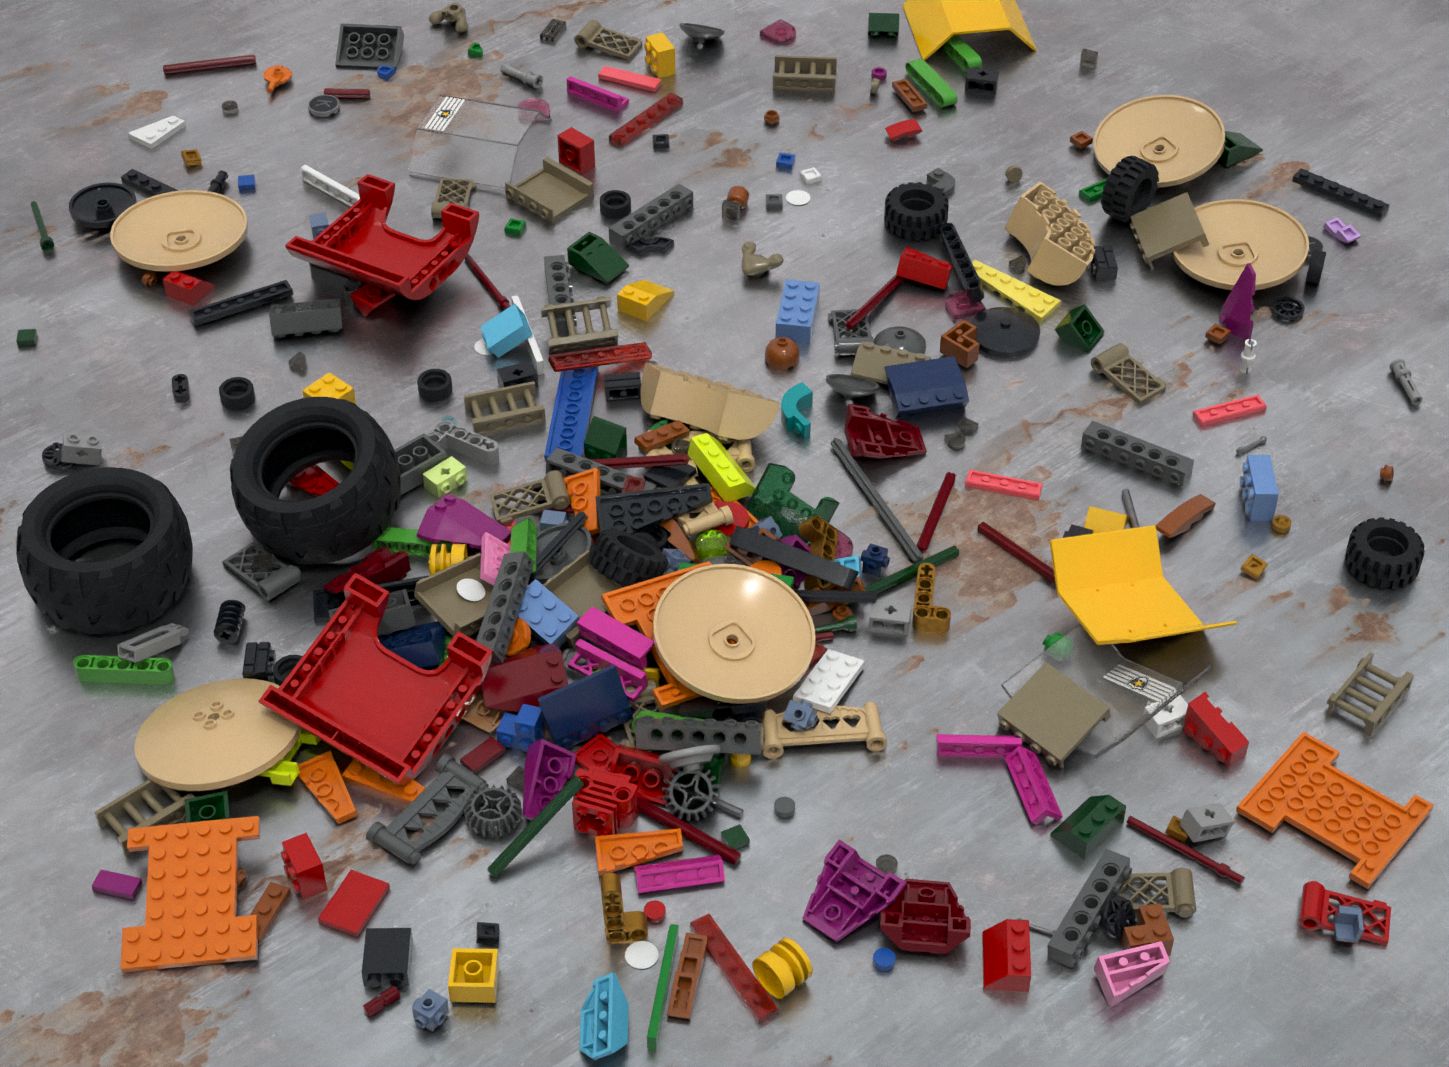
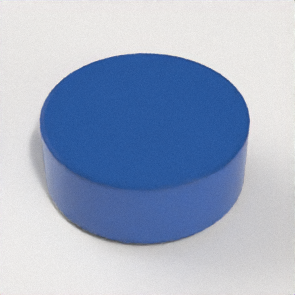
[873,948,896,971]

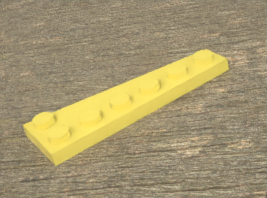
[972,260,1061,323]

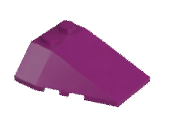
[416,494,511,549]
[802,839,907,942]

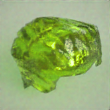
[695,529,729,559]

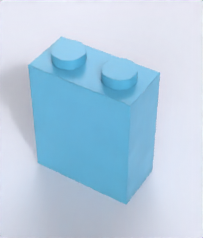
[480,304,533,358]

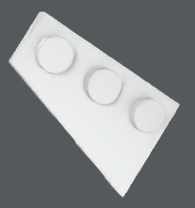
[128,116,186,149]

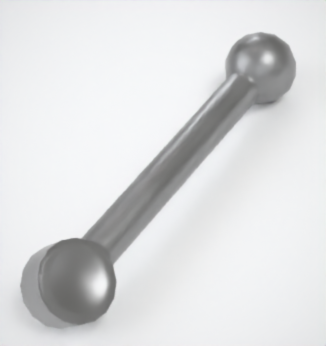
[1236,436,1267,455]
[1016,918,1056,937]

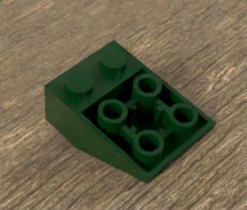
[1217,131,1263,167]
[567,232,629,284]
[676,753,728,791]

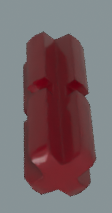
[363,986,400,1016]

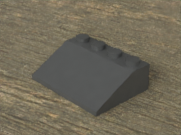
[335,23,404,69]
[269,298,343,338]

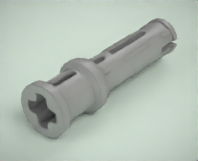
[500,63,543,89]
[1389,359,1423,405]

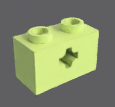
[423,456,467,499]

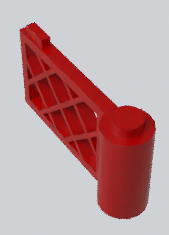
[1299,881,1391,946]

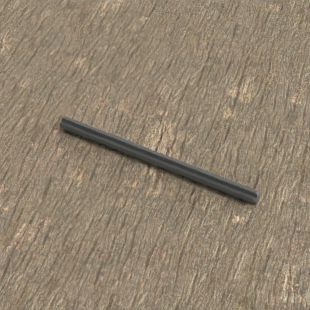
[831,438,924,562]

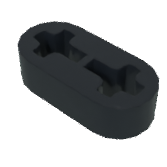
[172,374,190,403]

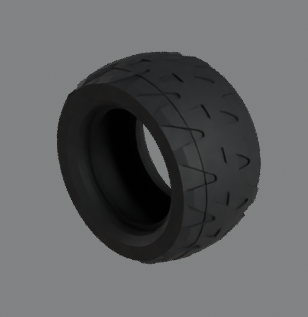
[230,397,401,565]
[16,467,193,634]

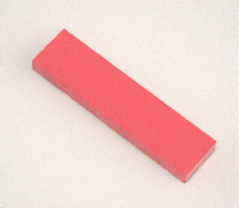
[598,66,661,92]
[1193,394,1267,427]
[965,469,1043,501]

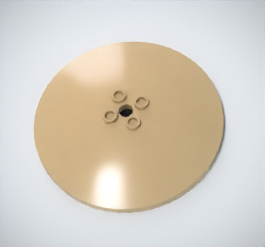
[1093,95,1225,188]
[110,190,248,272]
[1171,199,1309,290]
[652,564,816,704]
[134,678,301,791]

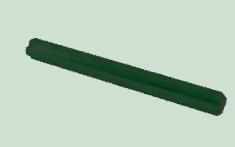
[865,546,959,594]
[487,776,584,877]

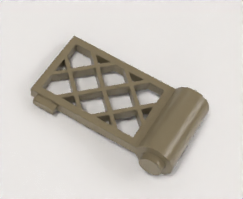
[574,19,642,60]
[431,178,476,219]
[1091,343,1166,405]
[490,470,570,525]
[623,679,663,752]
[1107,868,1196,917]

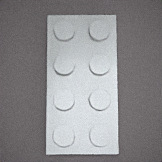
[793,649,865,714]

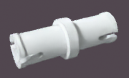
[1240,339,1257,374]

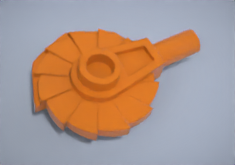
[264,65,292,93]

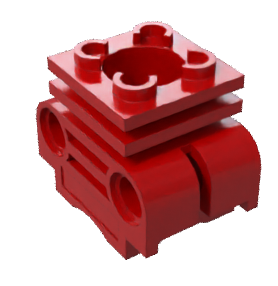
[572,765,639,836]

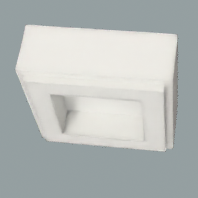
[800,167,822,185]

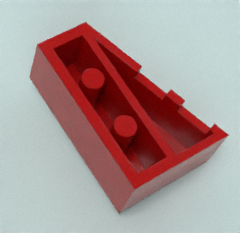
[896,247,953,289]
[1183,692,1249,767]

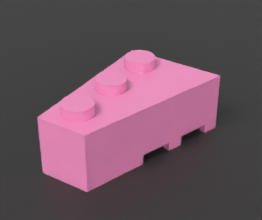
[1094,941,1170,1008]

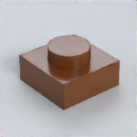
[1070,131,1093,149]
[1205,323,1231,344]

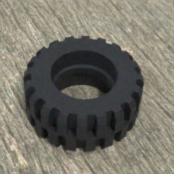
[1101,156,1159,223]
[884,182,949,241]
[1345,517,1425,589]
[589,528,668,587]

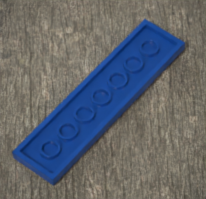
[544,359,599,461]

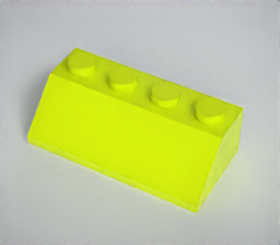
[688,433,758,502]

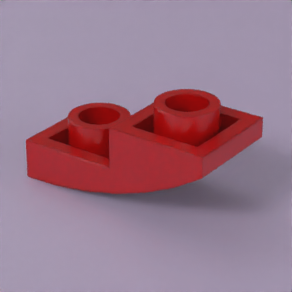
[885,119,923,143]

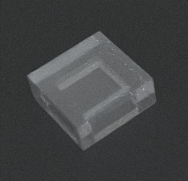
[780,507,808,523]

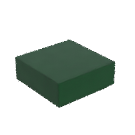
[16,329,37,346]
[721,824,750,850]

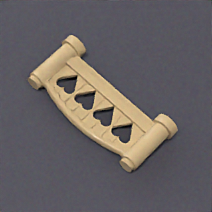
[644,430,755,472]
[657,459,734,536]
[761,702,887,759]

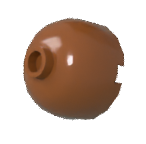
[765,337,800,371]

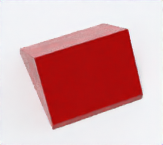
[350,284,397,317]

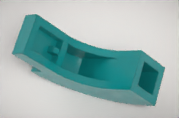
[781,382,813,439]

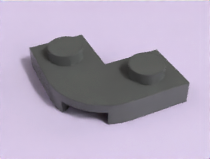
[927,168,955,196]

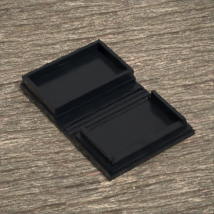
[679,696,766,719]

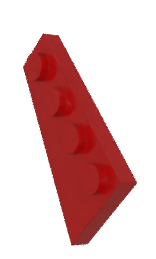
[287,465,340,497]

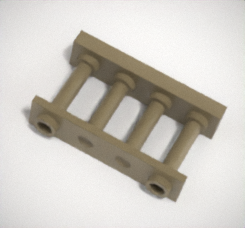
[773,55,837,92]
[541,296,619,353]
[463,381,546,435]
[1327,652,1414,737]
[94,779,195,856]

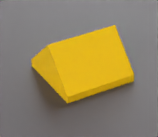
[1084,506,1129,534]

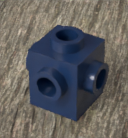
[860,543,890,578]

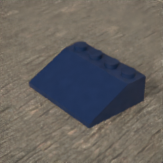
[884,356,969,418]
[378,621,446,668]
[538,664,633,750]

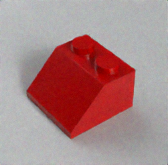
[163,271,215,306]

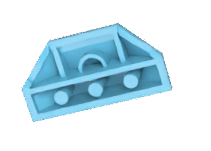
[579,972,629,1060]

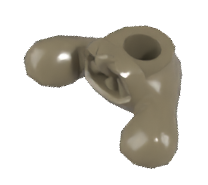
[429,3,468,33]
[741,242,784,278]

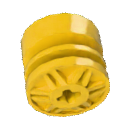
[429,544,468,576]
[752,938,813,999]

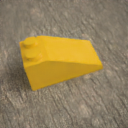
[617,280,674,322]

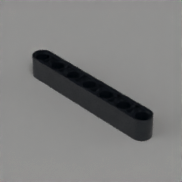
[939,223,984,302]
[729,525,859,590]

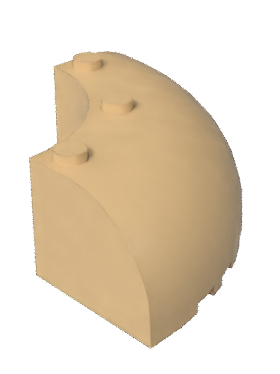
[1004,181,1095,285]
[641,363,780,441]

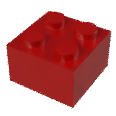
[557,127,595,175]
[280,832,327,900]

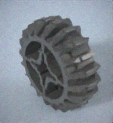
[662,765,720,821]
[464,784,522,838]

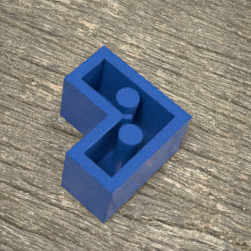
[496,704,545,752]

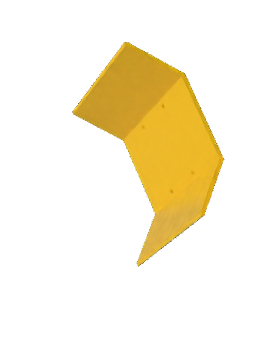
[902,0,1037,61]
[1050,525,1237,645]

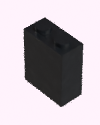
[362,928,413,987]

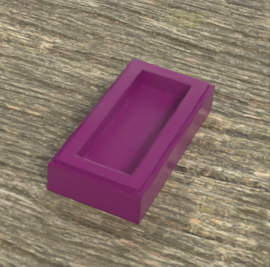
[91,869,142,900]

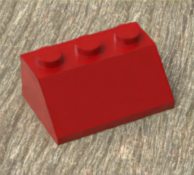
[610,744,677,805]
[982,919,1031,992]

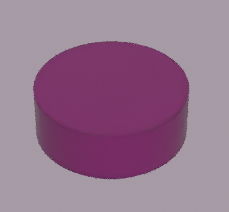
[871,67,887,81]

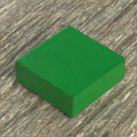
[504,218,526,236]

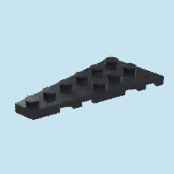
[595,483,712,534]

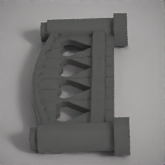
[366,754,489,864]

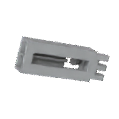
[117,623,189,663]

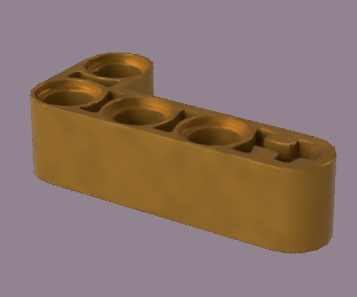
[799,516,838,590]
[912,563,951,633]
[600,873,648,943]

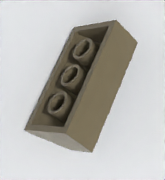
[850,342,931,384]

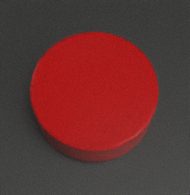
[644,900,666,923]

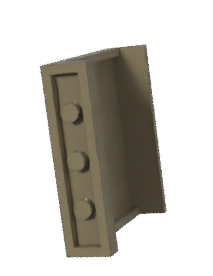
[505,157,594,223]
[1130,192,1209,269]
[543,550,623,650]
[414,553,494,637]
[997,662,1111,769]

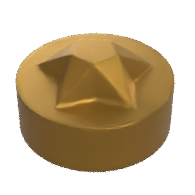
[1271,515,1291,533]

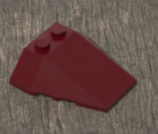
[844,404,927,459]
[322,546,411,594]
[481,644,569,713]
[880,879,971,954]

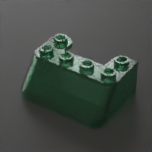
[746,463,839,544]

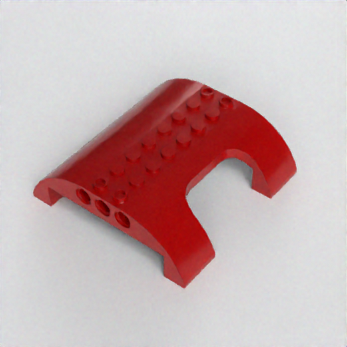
[285,174,479,300]
[258,573,493,785]

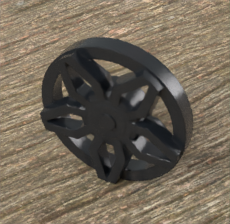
[1271,296,1305,321]
[42,442,76,470]
[1101,896,1137,939]

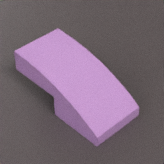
[1323,217,1361,243]

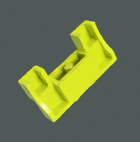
[257,728,321,786]

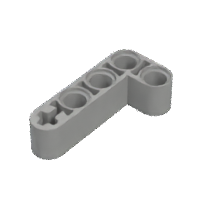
[427,421,499,465]

